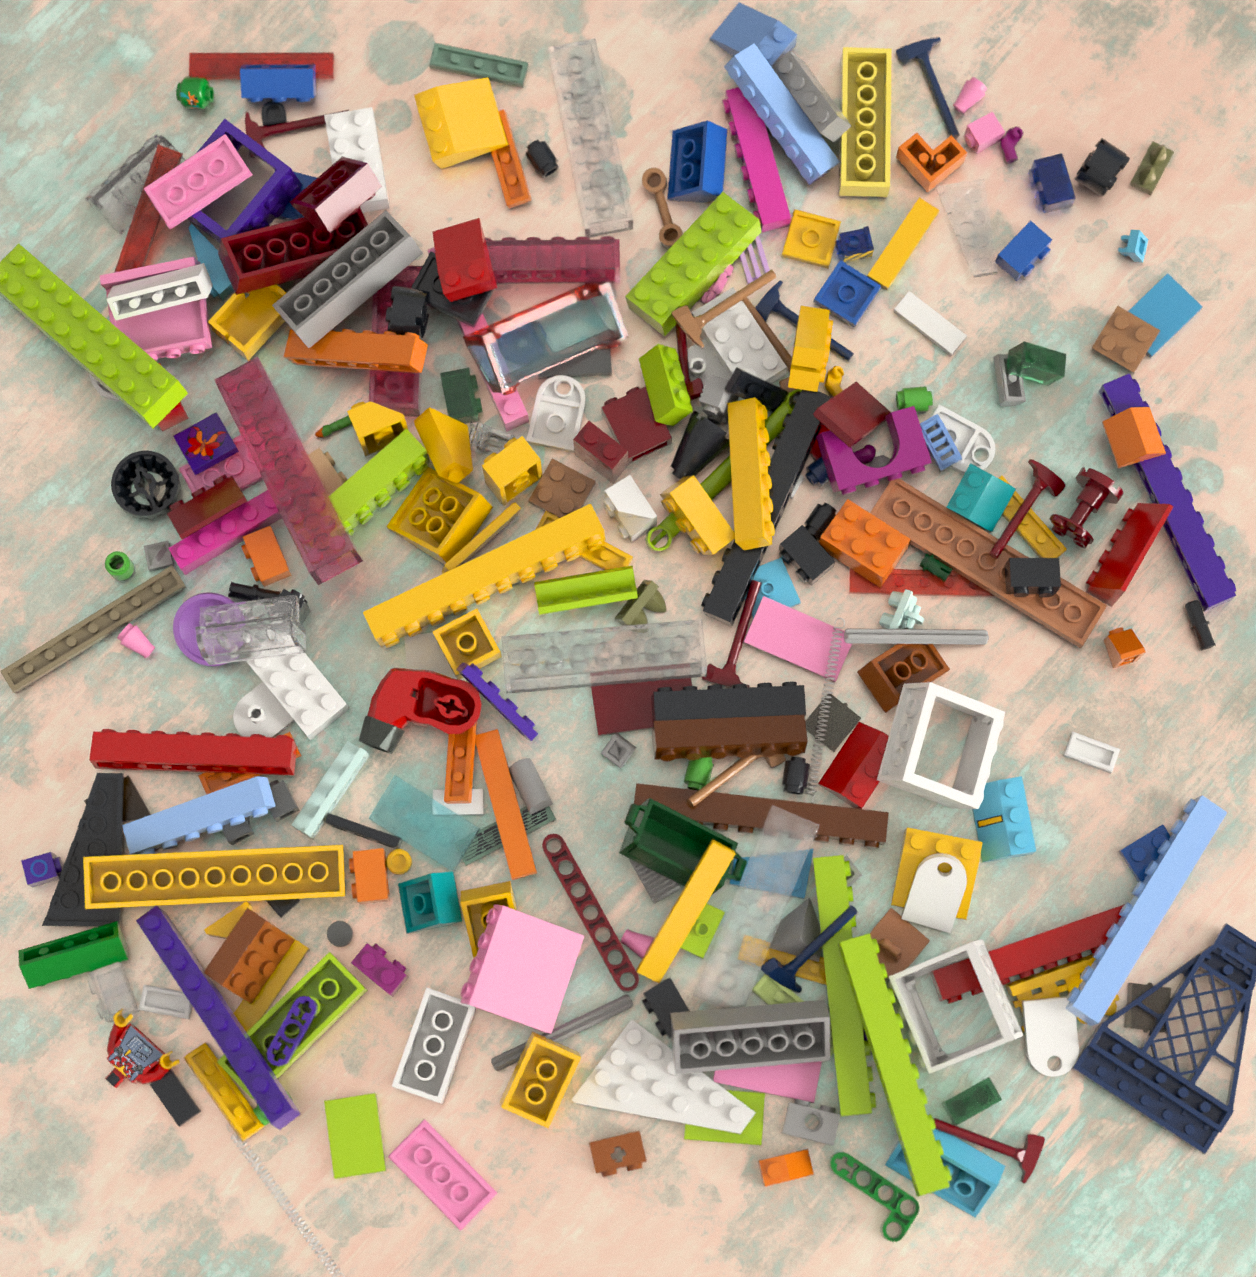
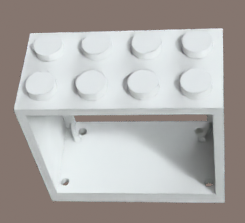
[877,682,1005,809]
[888,939,1023,1074]

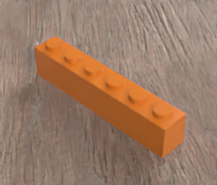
[284,329,428,373]

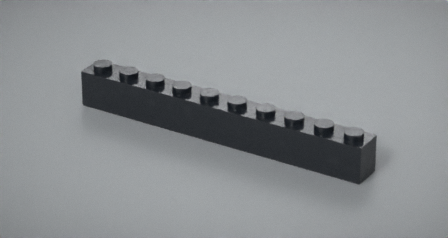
[701,390,832,626]

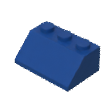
[667,120,728,203]

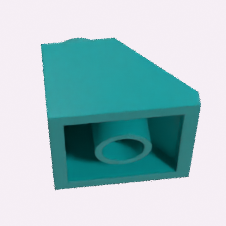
[947,463,1016,532]
[398,872,462,934]

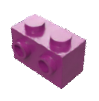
[351,943,409,997]

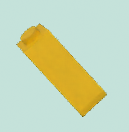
[414,407,473,484]

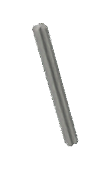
[844,628,989,645]
[491,995,633,1071]

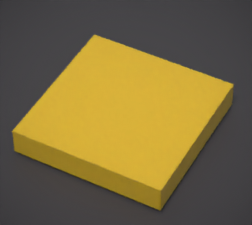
[781,209,841,269]

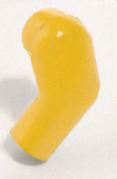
[825,366,844,397]

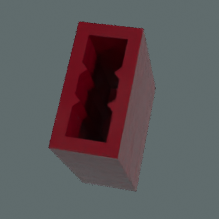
[601,386,672,464]
[573,421,628,484]

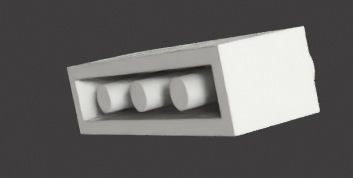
[106,263,213,321]

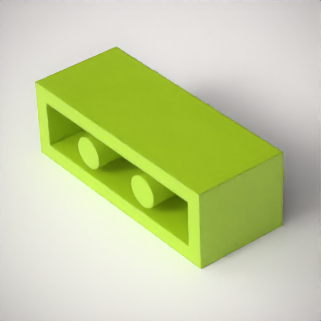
[639,344,693,426]

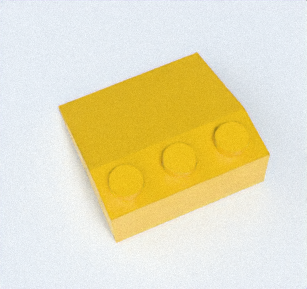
[414,77,508,170]
[386,467,493,564]
[891,827,983,920]

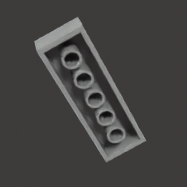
[272,210,423,348]
[671,1000,830,1074]

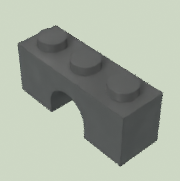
[222,780,299,845]

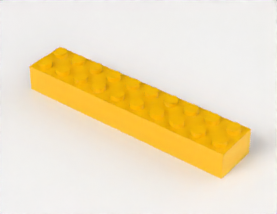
[363,504,606,648]
[83,844,345,909]

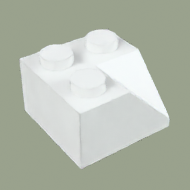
[603,475,657,543]

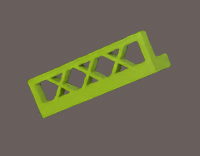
[534,566,638,615]

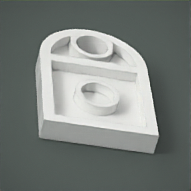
[526,375,586,453]
[926,404,995,474]
[901,853,967,933]
[1022,996,1079,1076]

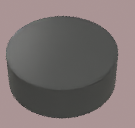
[327,921,353,947]

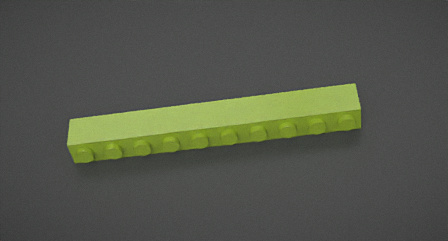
[813,855,877,1117]
[838,933,952,1196]

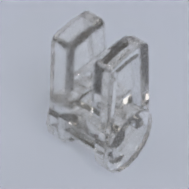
[469,421,515,455]

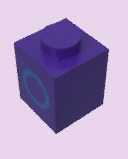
[21,852,63,887]

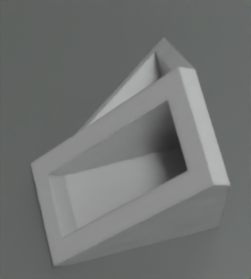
[769,898,822,962]

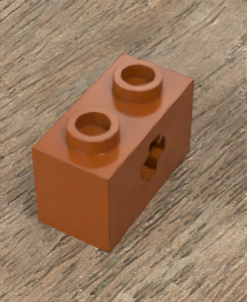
[589,1131,646,1177]

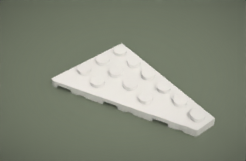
[572,1019,756,1134]

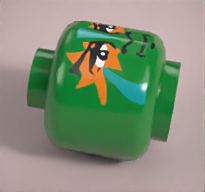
[176,77,214,109]

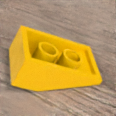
[460,881,517,958]

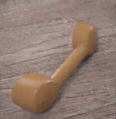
[642,167,684,249]

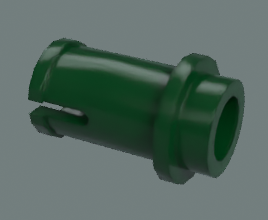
[919,553,953,582]

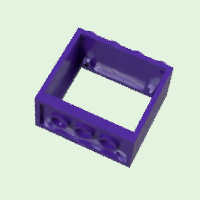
[187,119,302,243]

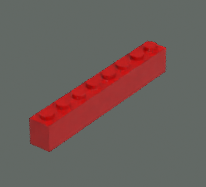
[89,729,297,775]
[930,904,1125,1004]

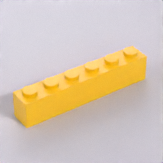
[727,397,775,550]

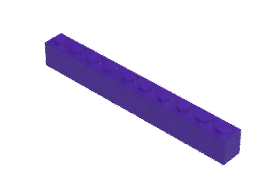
[1099,373,1236,612]
[136,906,301,1130]

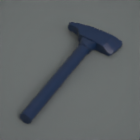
[896,37,960,138]
[755,280,854,361]
[761,905,858,993]

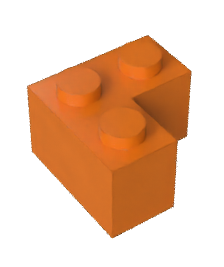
[896,133,967,193]

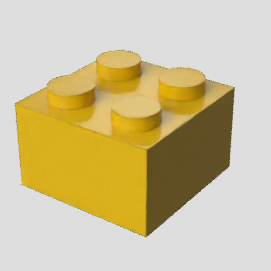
[433,608,502,680]

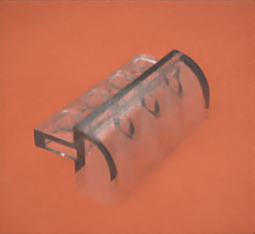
[85,134,186,234]
[196,595,306,665]

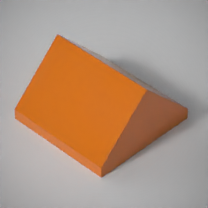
[1102,407,1166,468]

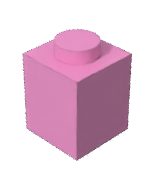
[964,112,1005,153]

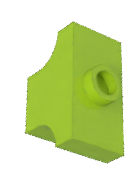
[680,903,725,959]

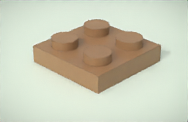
[1092,306,1160,373]
[528,458,596,518]

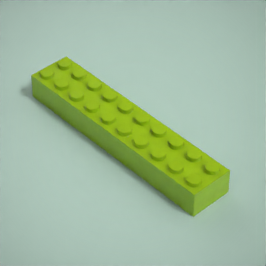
[0,243,188,429]

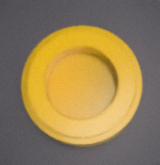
[386,849,412,875]

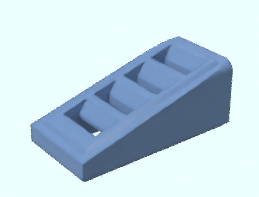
[920,414,962,471]

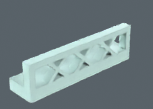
[292,741,369,840]

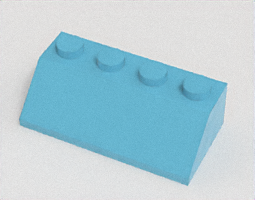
[885,1129,1005,1218]

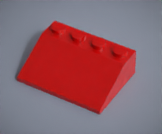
[1086,503,1174,607]

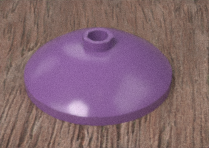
[173,592,248,666]

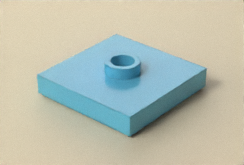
[745,558,801,618]

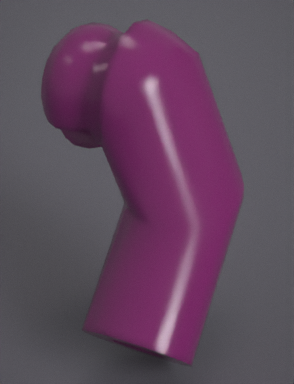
[1000,126,1023,163]
[853,445,876,464]

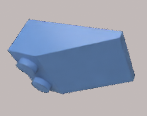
[710,2,797,67]

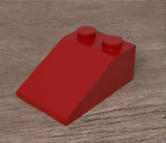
[432,218,497,302]

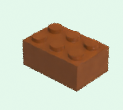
[203,908,295,1004]

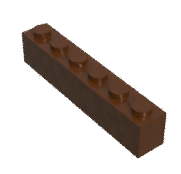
[652,715,808,761]

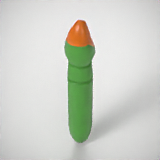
[315,415,352,438]

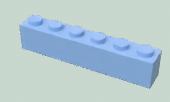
[724,44,840,185]
[122,776,276,854]

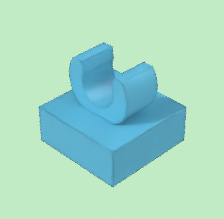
[1118,230,1148,262]

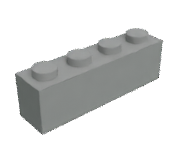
[772,51,852,142]

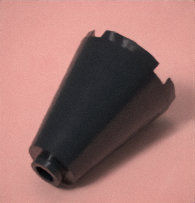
[671,410,730,479]

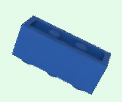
[240,64,316,102]

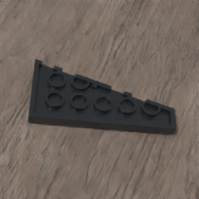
[42,773,124,926]

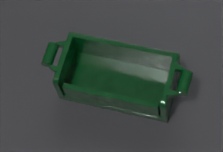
[619,798,747,894]

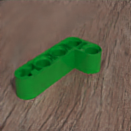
[829,1152,920,1242]

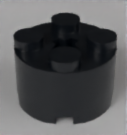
[1074,138,1130,196]
[386,286,431,340]

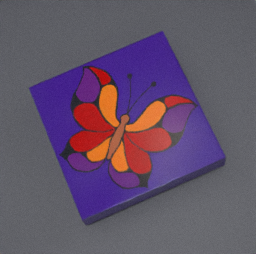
[173,412,239,476]

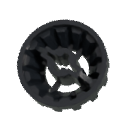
[111,450,181,519]

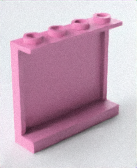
[100,257,212,361]
[461,904,584,1034]

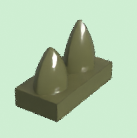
[1129,141,1174,195]
[614,580,667,630]

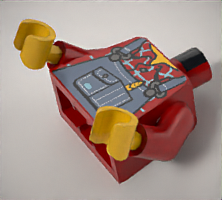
[105,1008,180,1088]

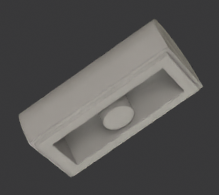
[993,354,1026,407]
[509,758,553,815]

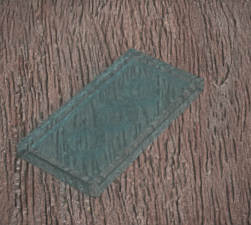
[368,775,481,872]

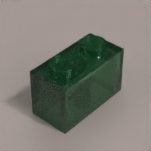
[1007,341,1066,386]
[440,368,483,424]
[941,1077,1002,1126]

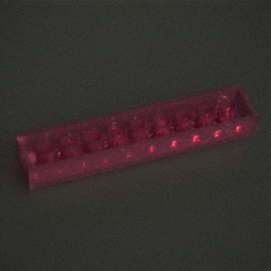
[214,357,363,585]

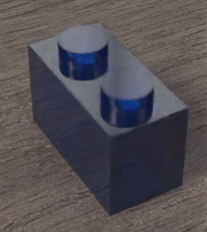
[1029,153,1076,213]

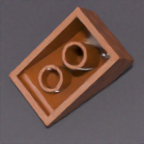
[857,644,950,713]

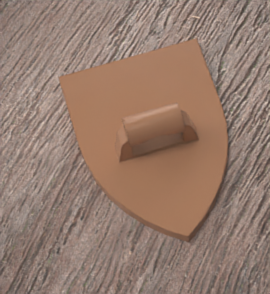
[870,908,930,979]

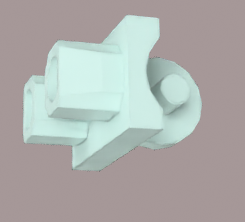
[879,589,924,629]

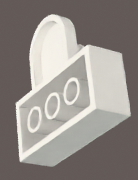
[687,287,787,400]
[233,628,349,740]

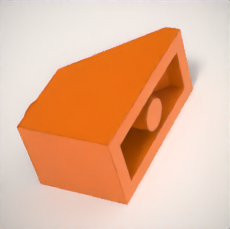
[1104,627,1146,668]
[758,1149,814,1187]

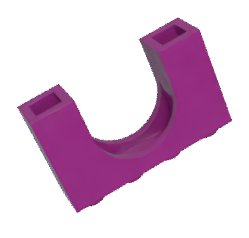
[816,406,932,495]

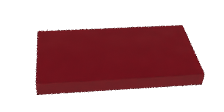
[813,382,891,447]
[591,672,692,736]

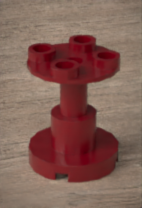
[1049,467,1124,549]

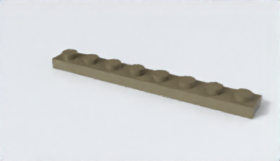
[0,565,187,693]

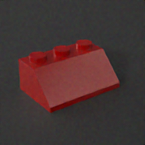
[818,722,889,809]

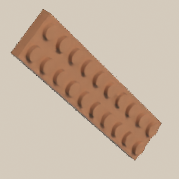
[870,479,1107,648]

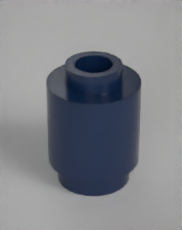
[805,456,829,487]

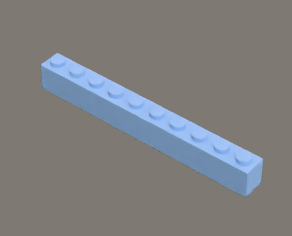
[1065,795,1227,1026]

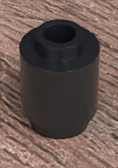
[525,140,559,178]
[804,502,837,541]
[782,756,810,795]

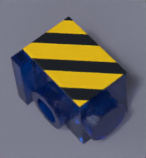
[835,226,874,262]

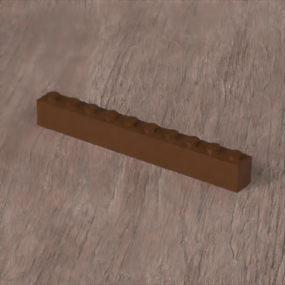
[634,783,889,849]

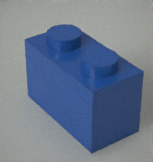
[995,220,1052,281]

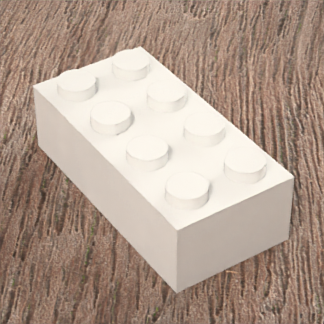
[324,107,390,213]
[392,988,476,1104]

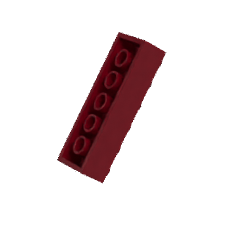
[218,206,368,295]

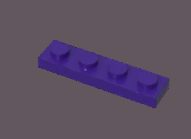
[456,662,538,741]

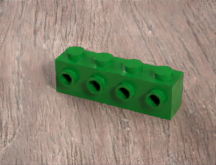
[18,921,128,989]

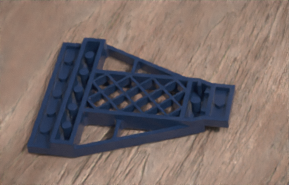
[1072,923,1256,1155]

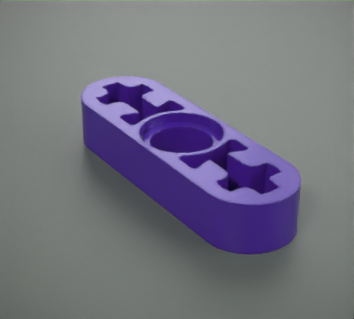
[267,996,317,1066]

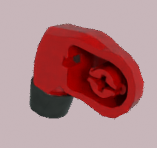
[359,668,482,754]

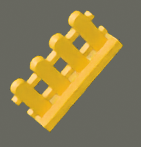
[1005,954,1120,1033]

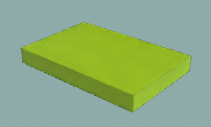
[684,1090,765,1145]
[324,1093,386,1179]

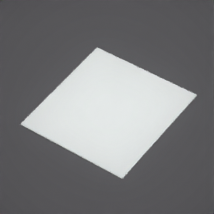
[404,633,466,681]

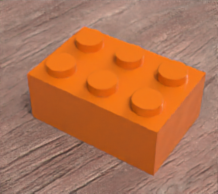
[819,499,910,588]

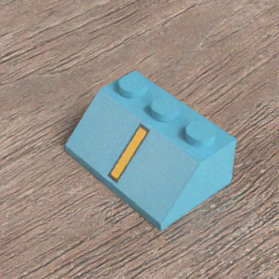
[972,776,1036,863]

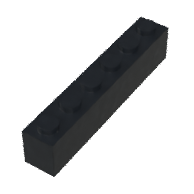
[651,681,806,722]

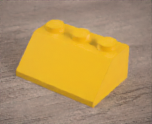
[347,401,409,457]

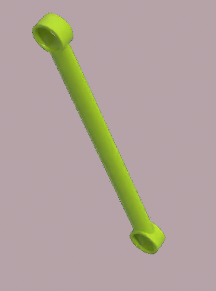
[646,389,802,552]

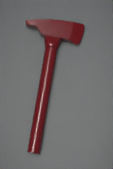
[245,110,349,158]
[676,323,704,401]
[989,459,1066,559]
[702,580,761,688]
[933,1118,1045,1184]

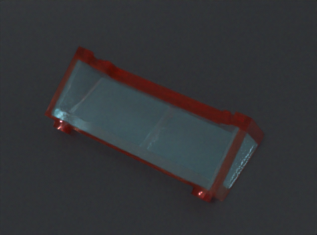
[463,282,628,396]

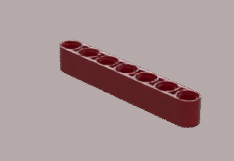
[542,834,639,993]

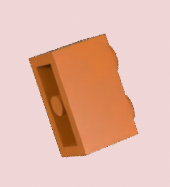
[241,526,292,587]
[349,848,390,904]

